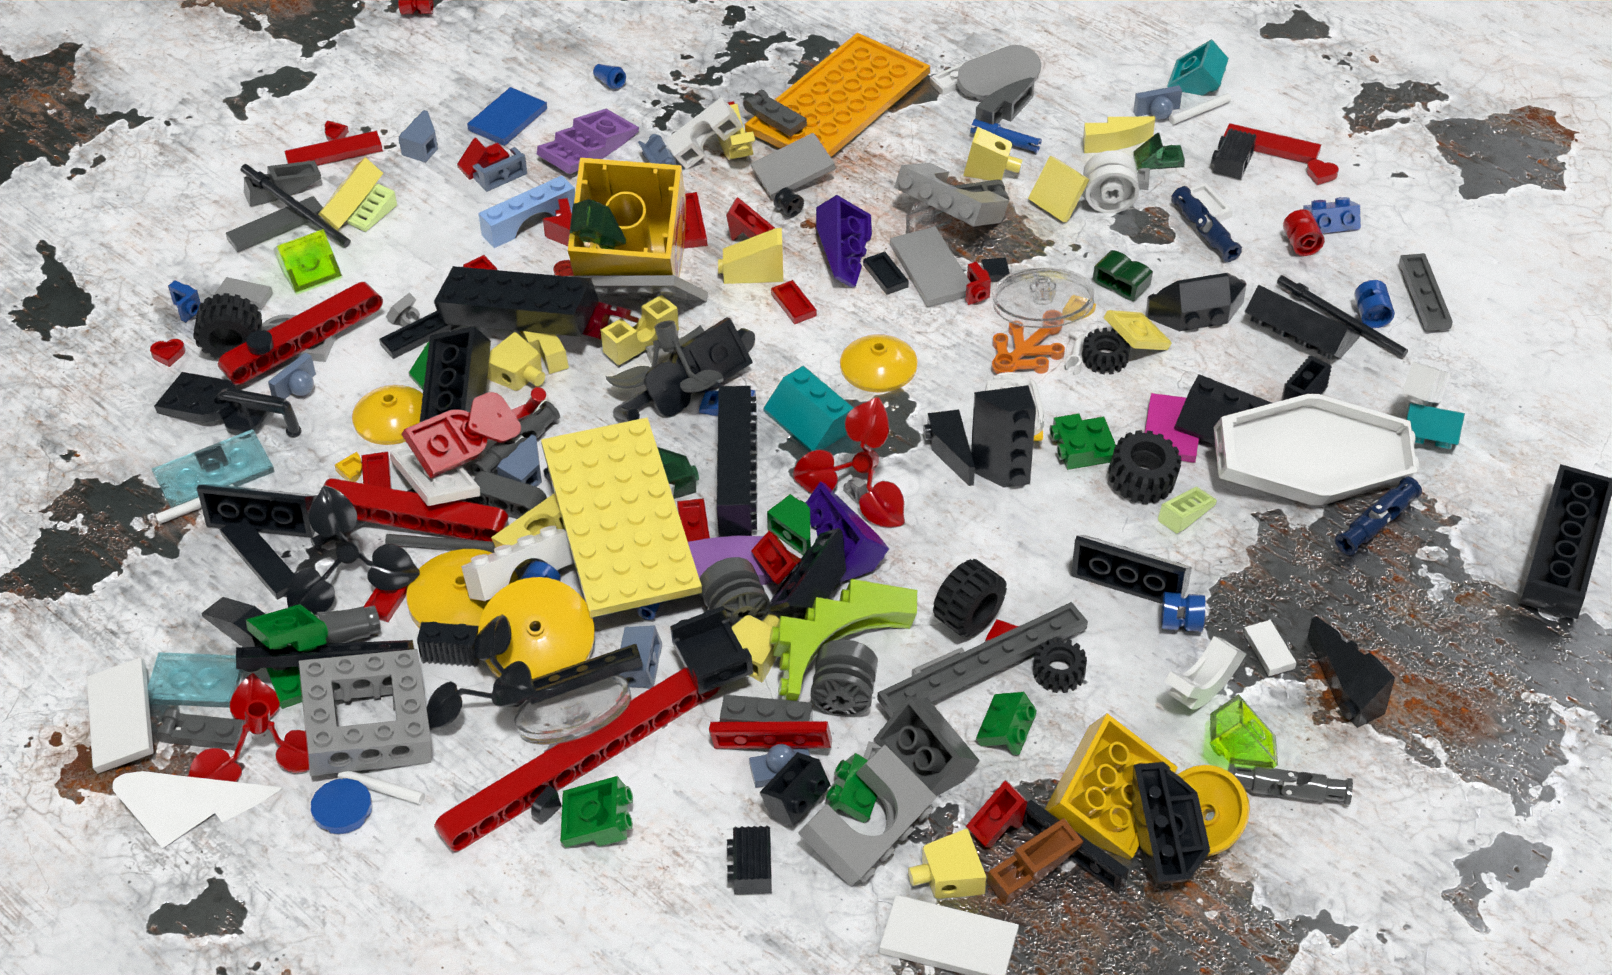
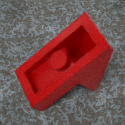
[457,137,510,180]
[726,197,775,241]
[543,198,572,246]
[751,531,801,584]
[966,780,1028,848]

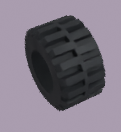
[193,293,263,359]
[1108,430,1182,504]
[933,559,1007,638]

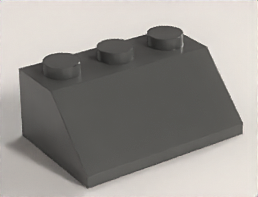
[873,696,980,796]

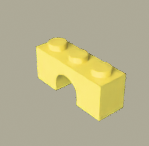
[601,295,679,365]
[491,493,565,569]

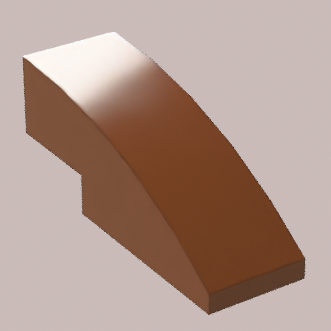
[986,818,1083,906]

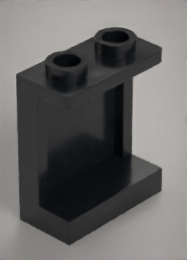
[670,606,753,695]

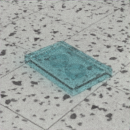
[148,652,243,708]

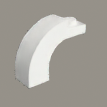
[1165,636,1246,709]

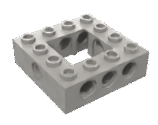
[299,649,431,776]

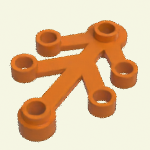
[992,311,1065,374]

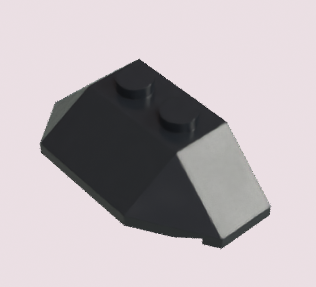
[1146,273,1247,332]
[768,528,846,613]
[1132,762,1210,884]

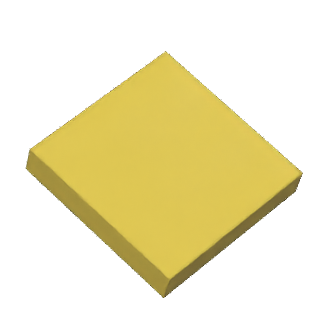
[1028,156,1090,222]
[1103,310,1172,350]

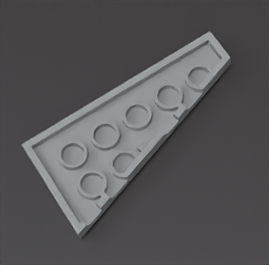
[569,275,708,302]

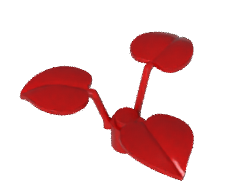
[793,397,905,527]
[187,673,309,782]

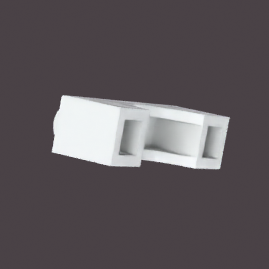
[461,526,574,601]

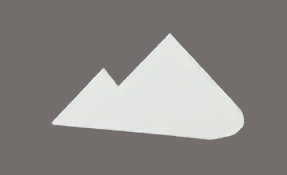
[113,771,282,849]

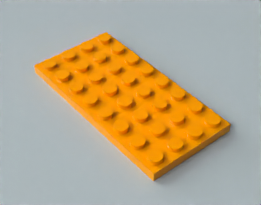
[745,32,930,157]

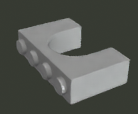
[894,163,1009,226]
[798,745,937,886]

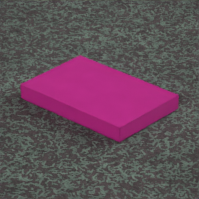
[1145,393,1199,463]

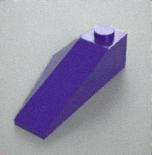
[816,195,872,288]
[805,482,889,582]

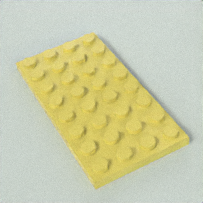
[541,417,702,618]

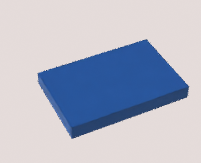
[467,87,547,146]

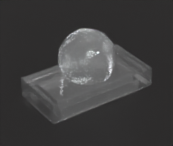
[906,200,952,234]

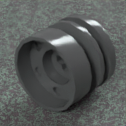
[700,557,770,627]
[811,639,878,717]

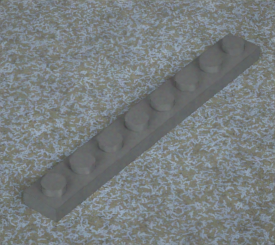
[877,602,1088,717]

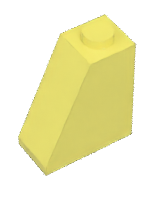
[718,228,784,284]

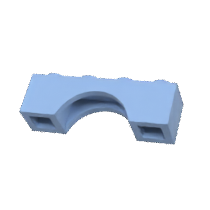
[478,175,575,248]

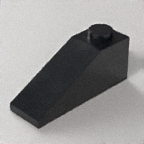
[923,409,975,486]
[201,597,266,647]

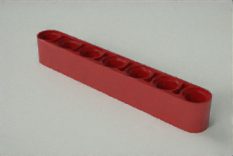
[218,282,383,385]
[323,478,509,542]

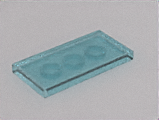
[152,429,274,508]

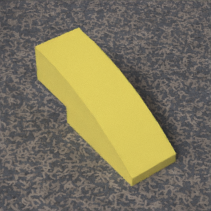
[1083,116,1155,153]
[318,157,383,230]
[520,331,569,374]

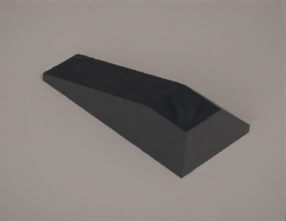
[1308,616,1395,728]

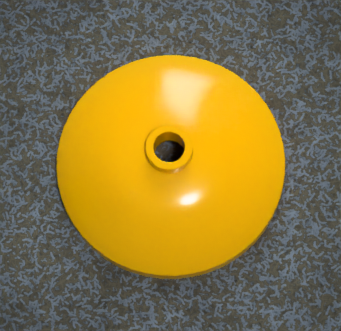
[840,334,918,393]
[352,385,423,445]
[1177,765,1250,856]

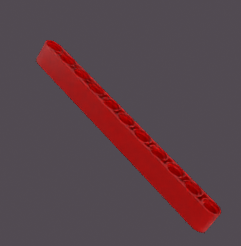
[434,668,721,851]

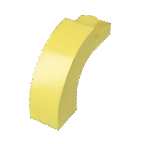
[717,104,755,160]

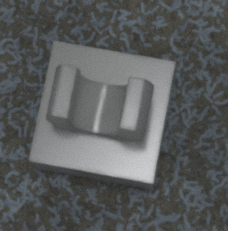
[386,292,420,326]

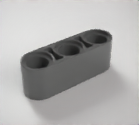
[466,471,547,519]

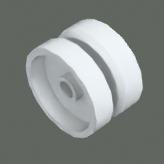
[1083,151,1139,213]

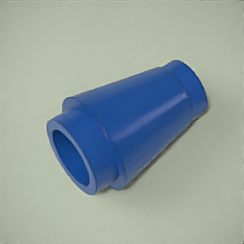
[593,64,626,89]

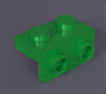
[976,692,1037,755]
[826,753,877,823]

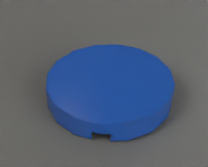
[311,778,372,834]

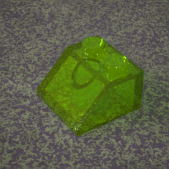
[273,229,342,293]
[1209,694,1278,768]

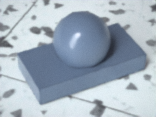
[1133,86,1182,119]
[268,352,316,399]
[749,744,810,788]

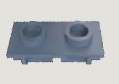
[638,134,675,165]

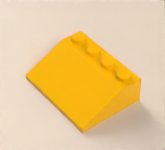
[1045,713,1178,860]

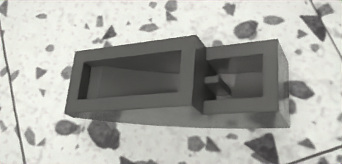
[975,77,1035,125]
[244,160,321,206]

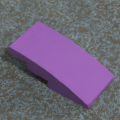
[536,108,639,174]
[688,536,774,585]

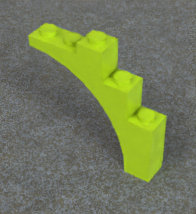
[769,579,917,701]

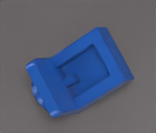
[168,280,201,323]

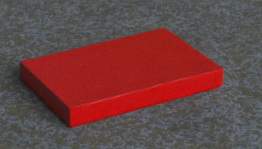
[684,192,708,249]

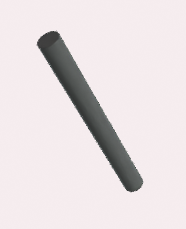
[385,534,496,553]

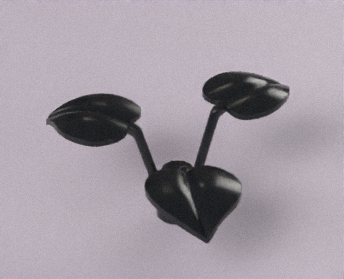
[287,486,420,615]
[426,614,537,731]

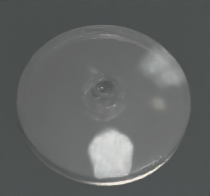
[992,267,1094,328]
[514,674,632,745]

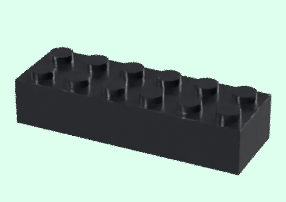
[434,266,599,337]
[717,386,758,537]
[1520,464,1612,620]

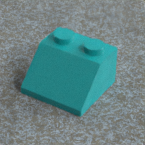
[1167,39,1229,96]
[1405,403,1465,449]

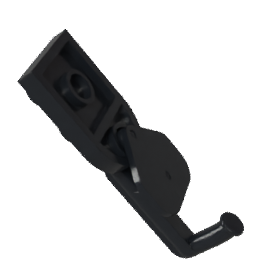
[613,317,753,421]
[154,372,302,437]

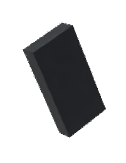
[863,251,909,295]

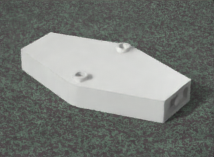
[1214,394,1419,505]

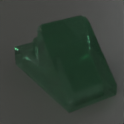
[1133,133,1185,171]

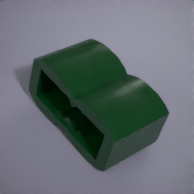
[1092,250,1153,301]

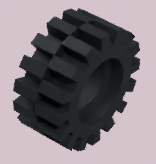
[1082,328,1130,375]
[1033,638,1087,693]

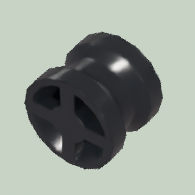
[773,187,804,218]

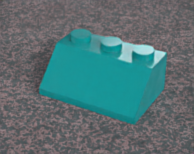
[763,365,853,452]

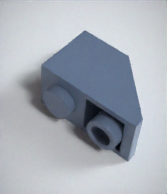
[399,110,438,163]
[497,435,542,487]

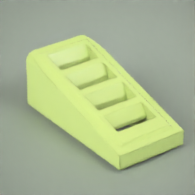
[347,184,397,232]
[1158,487,1217,533]

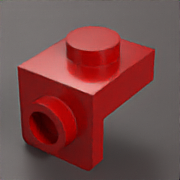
[966,261,991,305]

